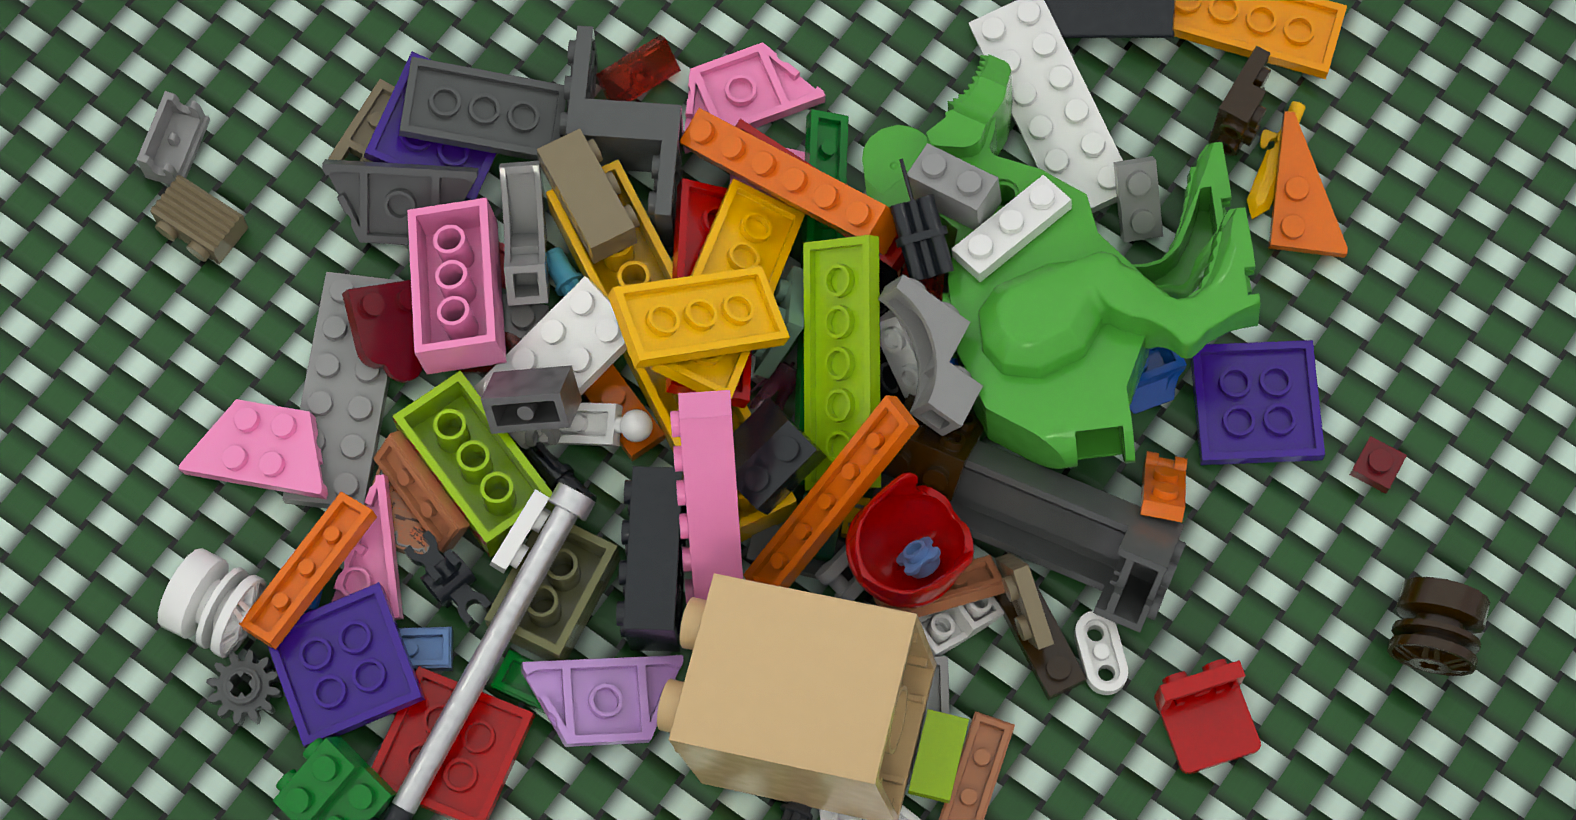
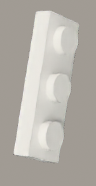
[951,175,1072,282]

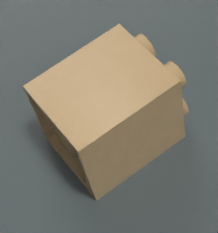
[657,573,937,820]

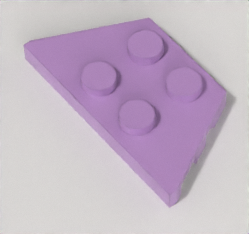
[521,655,684,747]

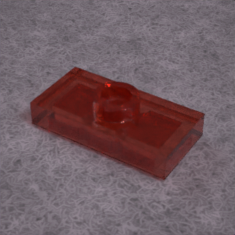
[595,35,681,102]

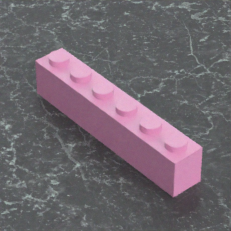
[670,390,743,604]

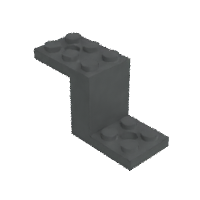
[560,26,684,247]

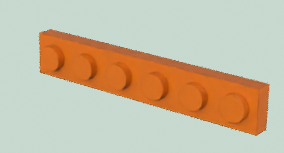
[743,395,919,588]

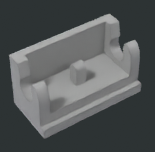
[136,91,210,185]

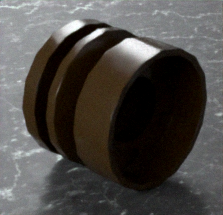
[1387,577,1490,676]

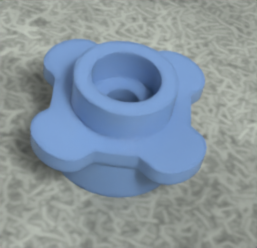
[896,537,941,579]

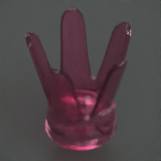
[750,362,797,411]

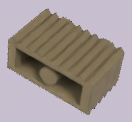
[150,175,249,264]

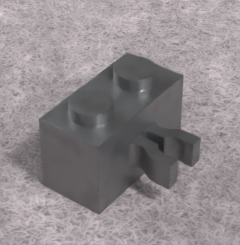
[481,365,582,447]

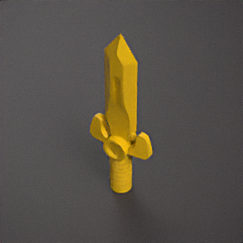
[1247,101,1306,219]

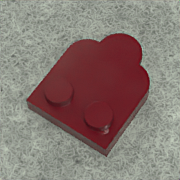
[342,280,423,383]

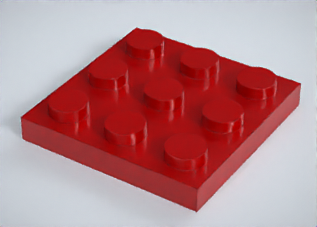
[371,666,535,820]

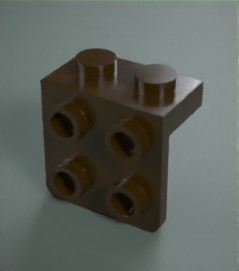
[882,394,984,501]

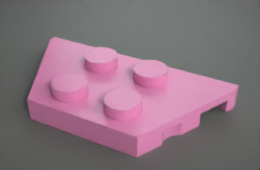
[683,42,825,154]
[179,399,328,499]

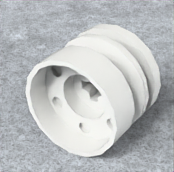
[158,548,267,658]

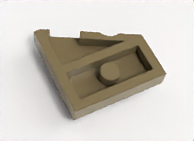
[995,553,1054,650]

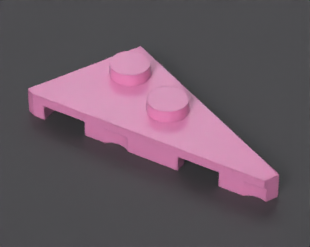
[332,474,404,620]

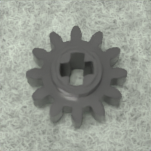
[206,650,283,726]

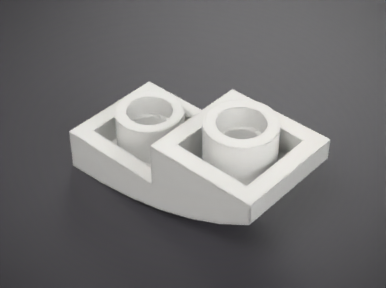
[919,596,1004,657]

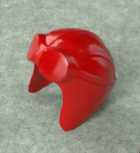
[845,472,974,608]

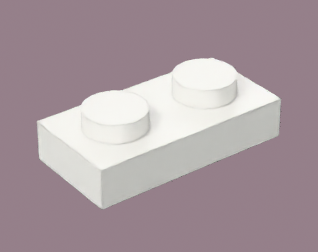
[489,489,551,574]

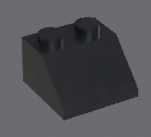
[733,397,827,515]

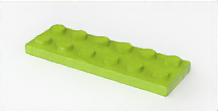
[803,235,881,491]

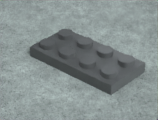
[398,57,566,161]

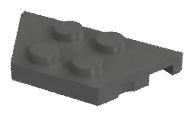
[322,159,479,245]

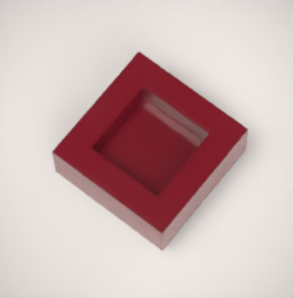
[1349,436,1407,494]

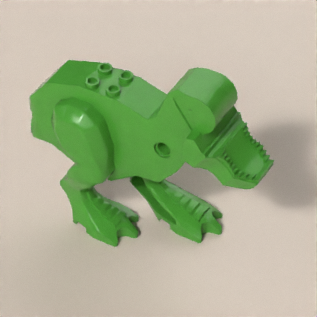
[862,54,1261,469]

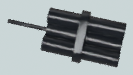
[890,158,955,281]

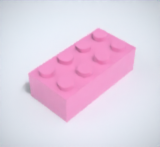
[407,197,507,375]

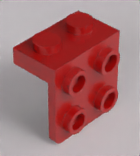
[1154,659,1261,774]

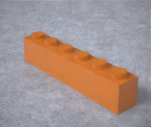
[679,108,897,256]

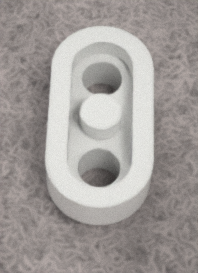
[1074,611,1128,695]

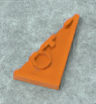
[1268,111,1348,258]

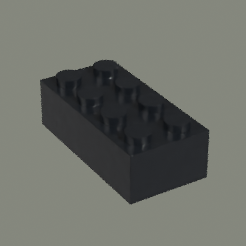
[616,466,687,652]

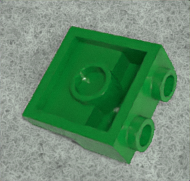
[273,736,397,820]

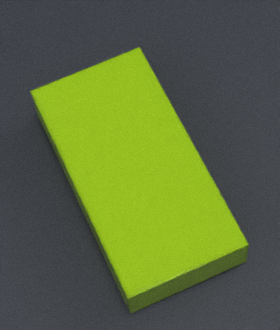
[908,709,969,804]

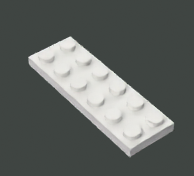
[969,0,1123,213]

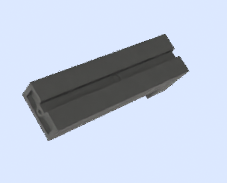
[872,440,1186,633]

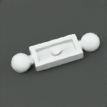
[539,403,653,446]

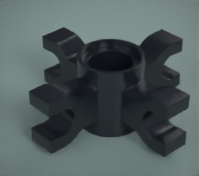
[404,530,492,628]

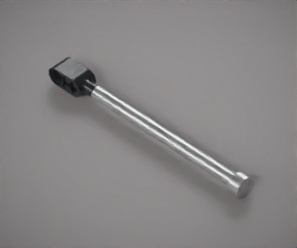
[369,482,596,820]

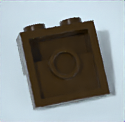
[1209,45,1271,156]

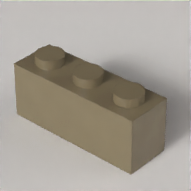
[537,129,640,264]

